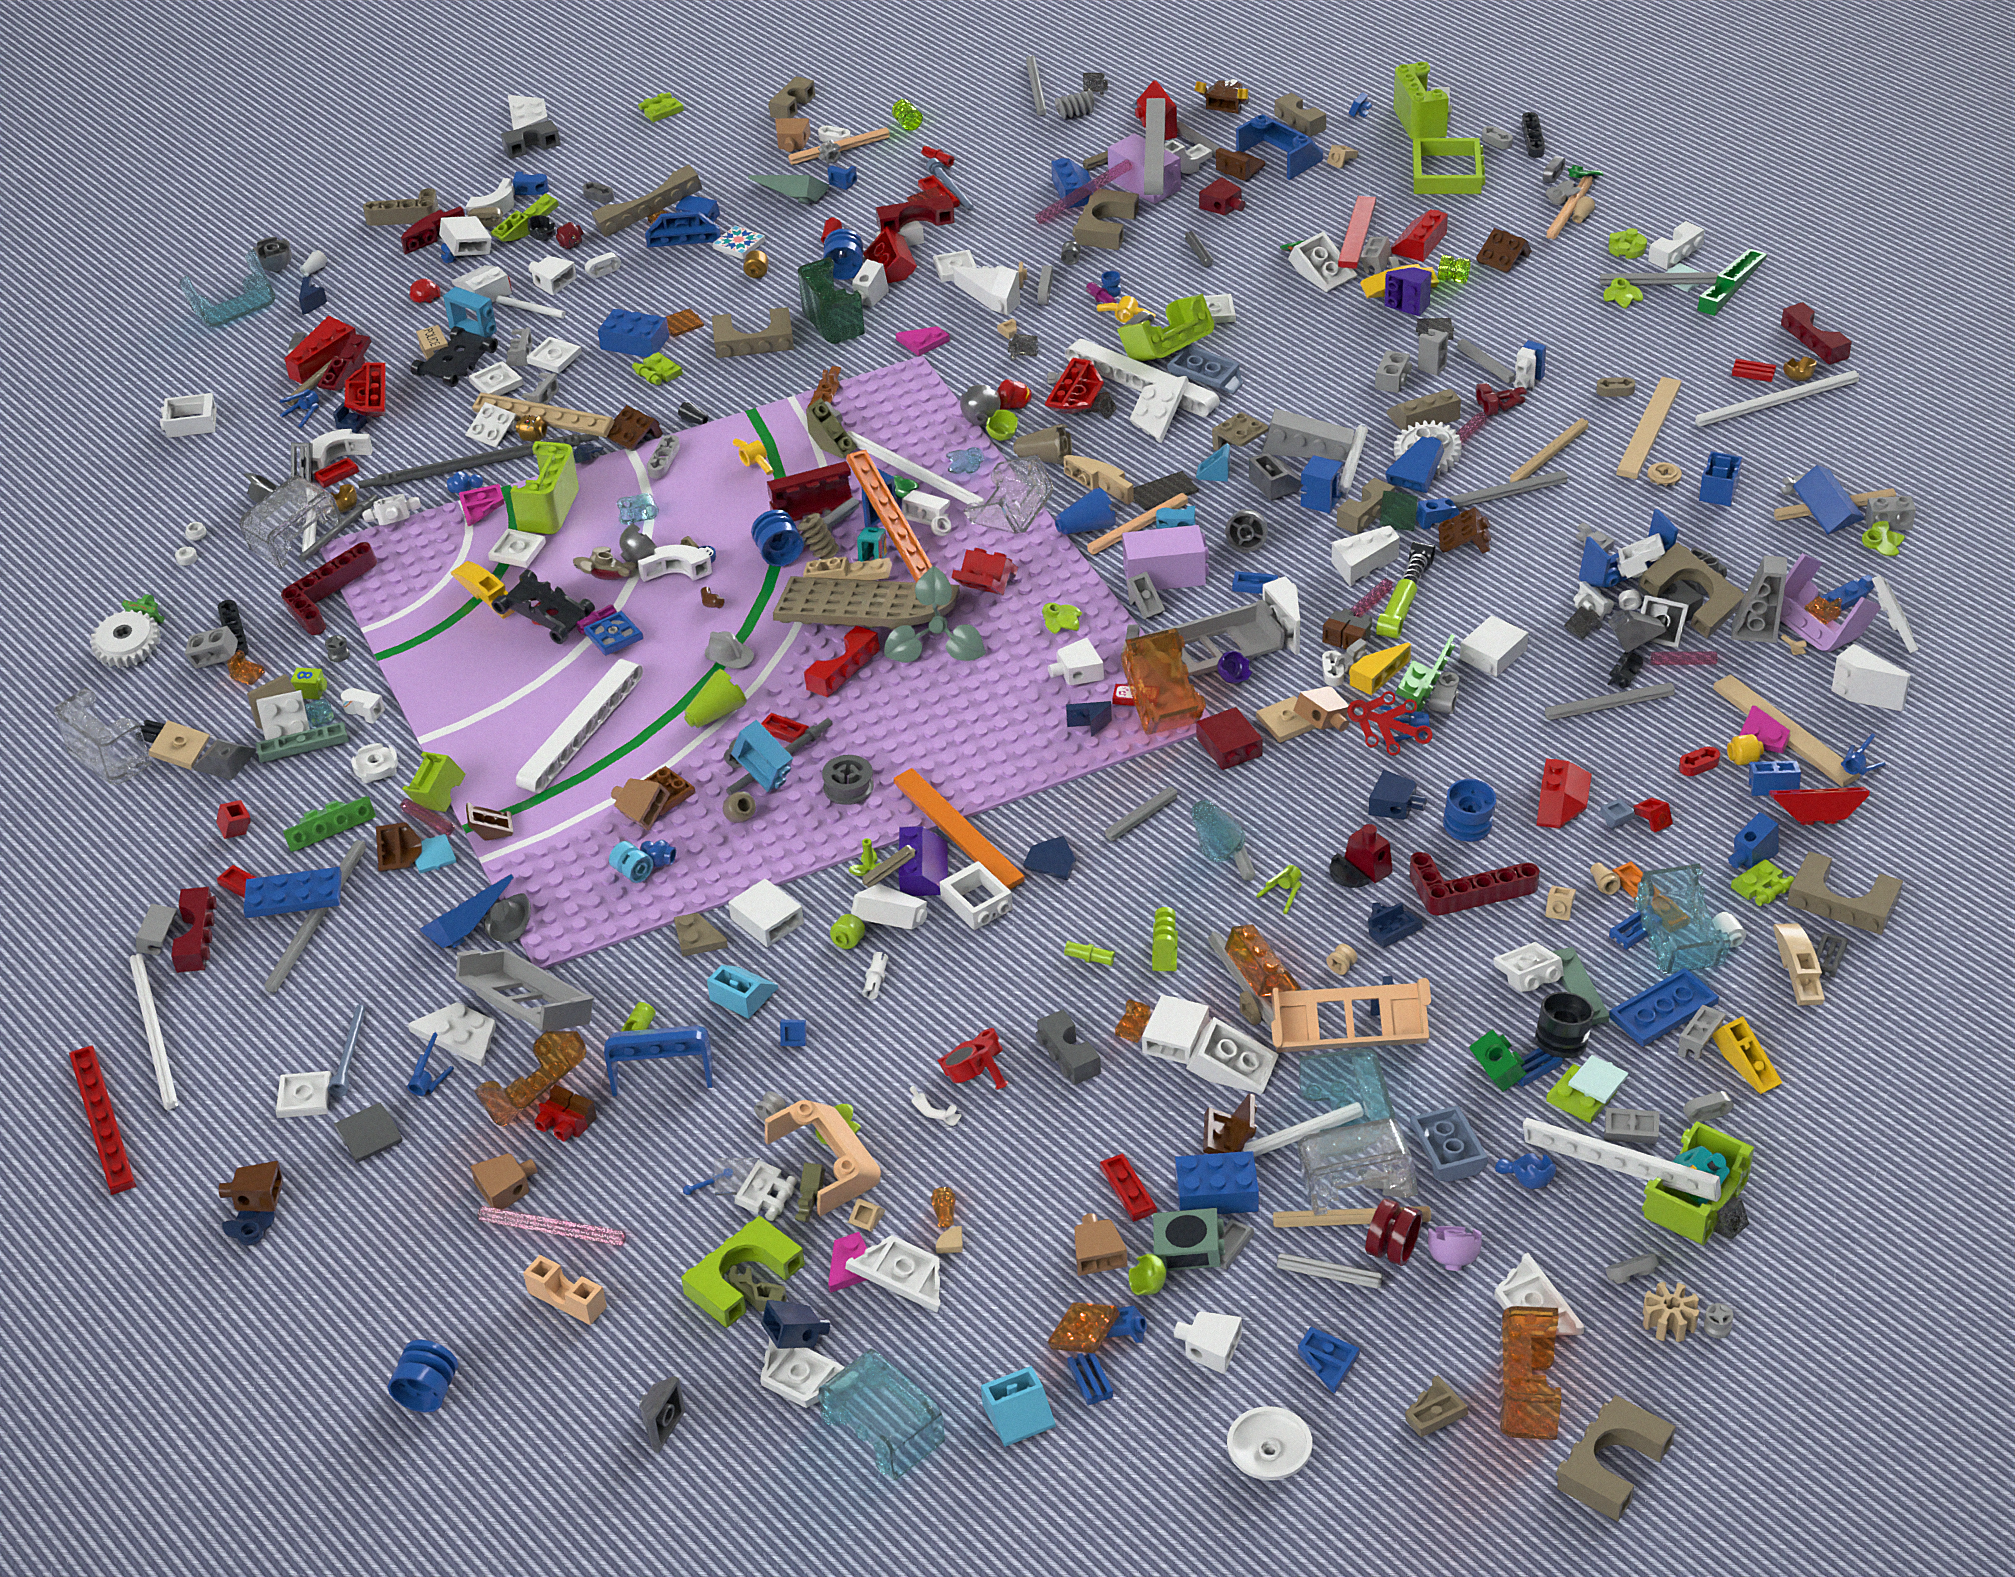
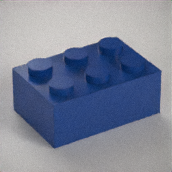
[598,309,669,357]
[1175,1151,1259,1214]

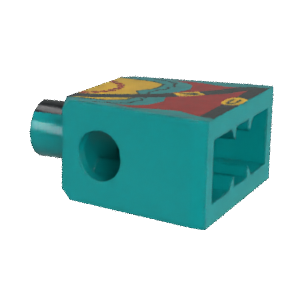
[857,527,887,562]

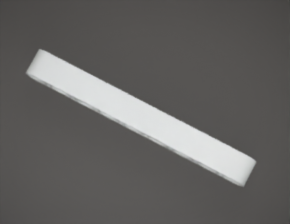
[1065,339,1220,417]
[516,659,643,794]

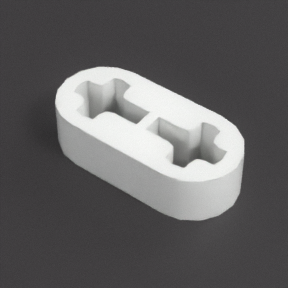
[818,126,851,142]
[585,252,621,278]
[1322,650,1344,686]

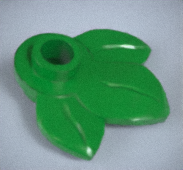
[1567,165,1603,178]
[893,475,919,499]

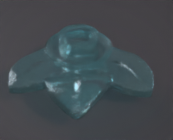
[946,447,984,474]

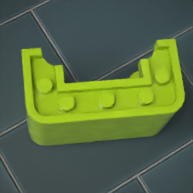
[1393,61,1449,139]
[1117,293,1214,362]
[510,441,579,535]
[1642,1121,1754,1246]

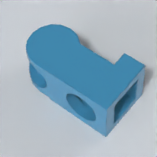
[1156,506,1196,529]

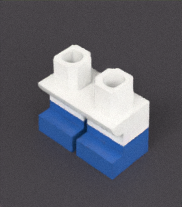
[1514,340,1546,389]

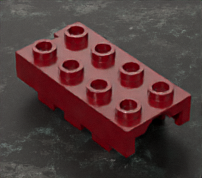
[767,461,853,522]

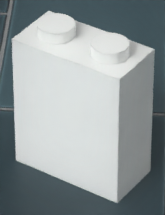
[439,216,492,256]
[1460,615,1528,677]
[728,878,804,948]
[1142,995,1209,1064]

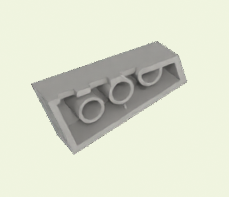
[1262,408,1354,460]
[1731,555,1787,643]

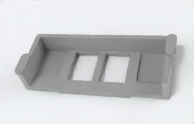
[1141,600,1285,683]
[455,949,594,1031]

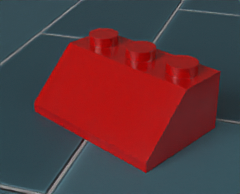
[1135,80,1177,140]
[1391,209,1448,262]
[863,226,917,284]

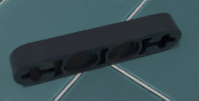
[1521,112,1545,158]
[217,600,249,659]

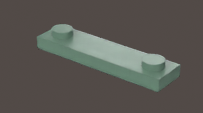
[256,722,349,763]
[1551,947,1609,1025]

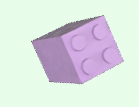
[1108,133,1181,204]
[1122,525,1209,590]

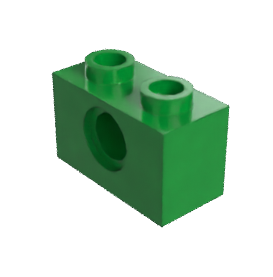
[1469,1029,1527,1092]

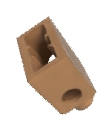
[775,118,811,152]
[1293,686,1349,732]
[611,778,670,831]
[470,1153,537,1214]
[1074,1213,1127,1276]

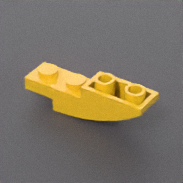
[1360,264,1439,298]
[451,561,515,620]

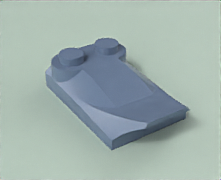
[1167,344,1243,395]
[1410,1105,1488,1182]

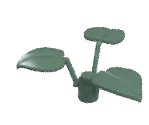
[884,566,986,663]

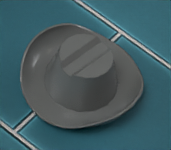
[243,473,284,505]
[484,893,531,943]

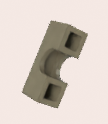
[768,76,815,119]
[1274,92,1326,137]
[1337,478,1396,535]

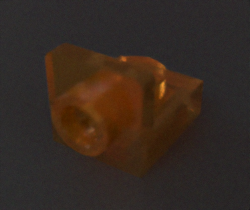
[1804,596,1842,625]
[227,650,265,686]
[1115,999,1150,1043]

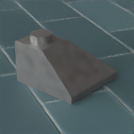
[1641,595,1689,648]
[193,738,256,780]
[639,1376,685,1453]

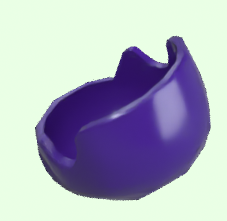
[1217,650,1252,684]

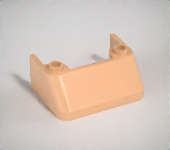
[765,1100,881,1217]

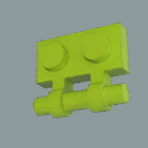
[638,92,684,123]
[632,352,683,385]
[1731,859,1794,906]

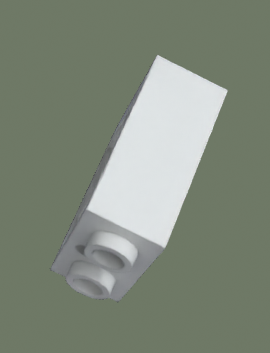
[160,393,217,438]
[940,861,1013,930]

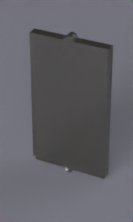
[1133,471,1199,511]

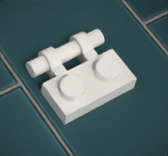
[734,1160,797,1221]

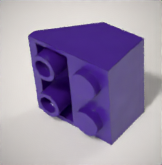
[1384,267,1432,317]

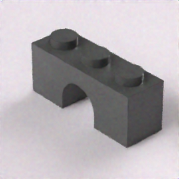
[501,120,561,159]
[1638,575,1704,622]
[1036,1009,1101,1085]

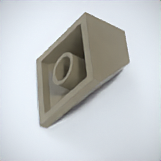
[247,674,296,729]

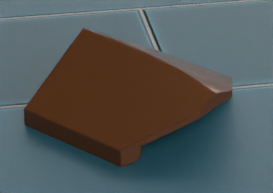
[466,802,514,841]
[376,822,422,872]

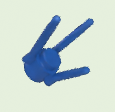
[279,389,319,428]
[1379,705,1430,744]
[1841,733,1886,776]
[407,1032,454,1096]

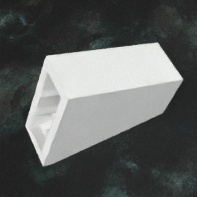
[851,884,927,930]

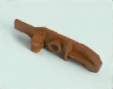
[807,366,841,408]

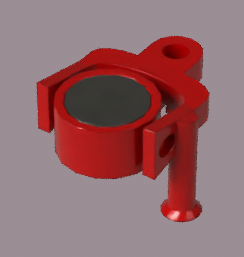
[937,1028,1008,1090]

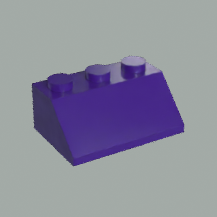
[898,826,948,896]

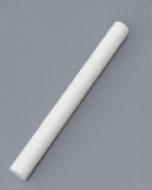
[496,295,566,318]

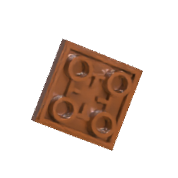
[644,766,696,816]

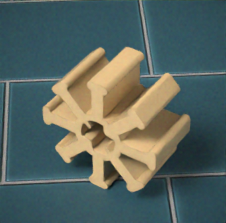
[1643,1282,1699,1342]

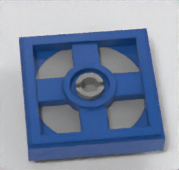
[584,611,643,656]

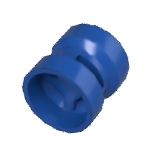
[1101,271,1121,297]

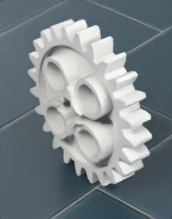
[1394,420,1462,475]

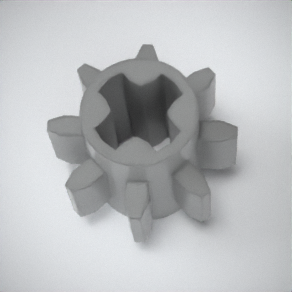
[818,140,841,164]

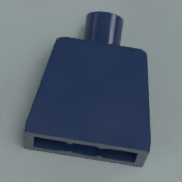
[1368,770,1427,820]
[761,1300,830,1349]

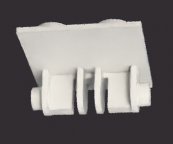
[465,402,516,448]

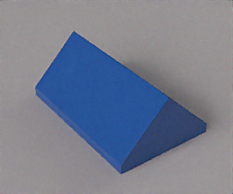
[1793,465,1865,535]

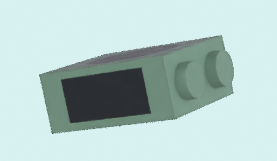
[1153,1208,1225,1271]

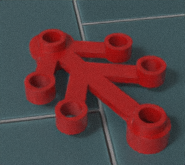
[1347,691,1433,756]

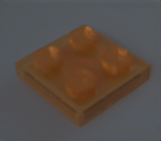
[1047,1302,1120,1354]

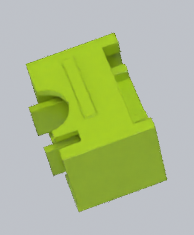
[402,752,466,812]

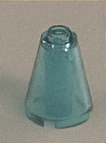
[1191,800,1246,862]

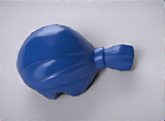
[1495,1153,1556,1190]

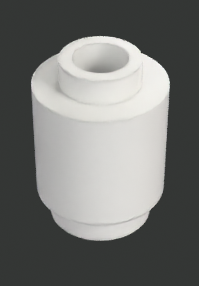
[1712,912,1746,948]

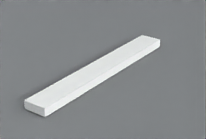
[1523,1118,1721,1202]

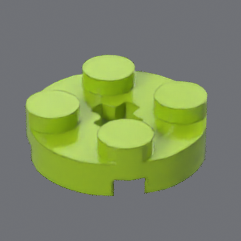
[1608,228,1647,259]

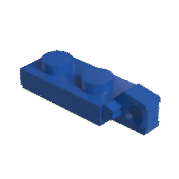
[1818,575,1874,615]

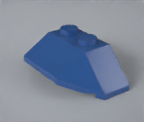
[645,211,721,248]

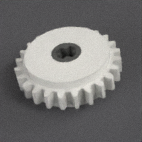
[90,610,161,668]

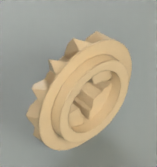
[1647,462,1682,487]

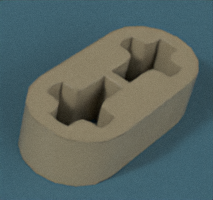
[468,207,503,227]
[1596,377,1636,397]

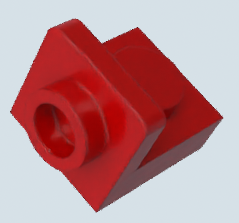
[1633,797,1673,832]

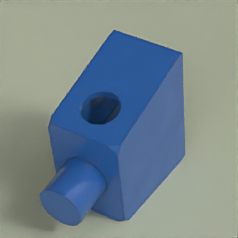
[1728,812,1779,869]

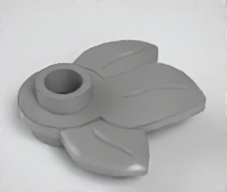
[1546,180,1581,205]

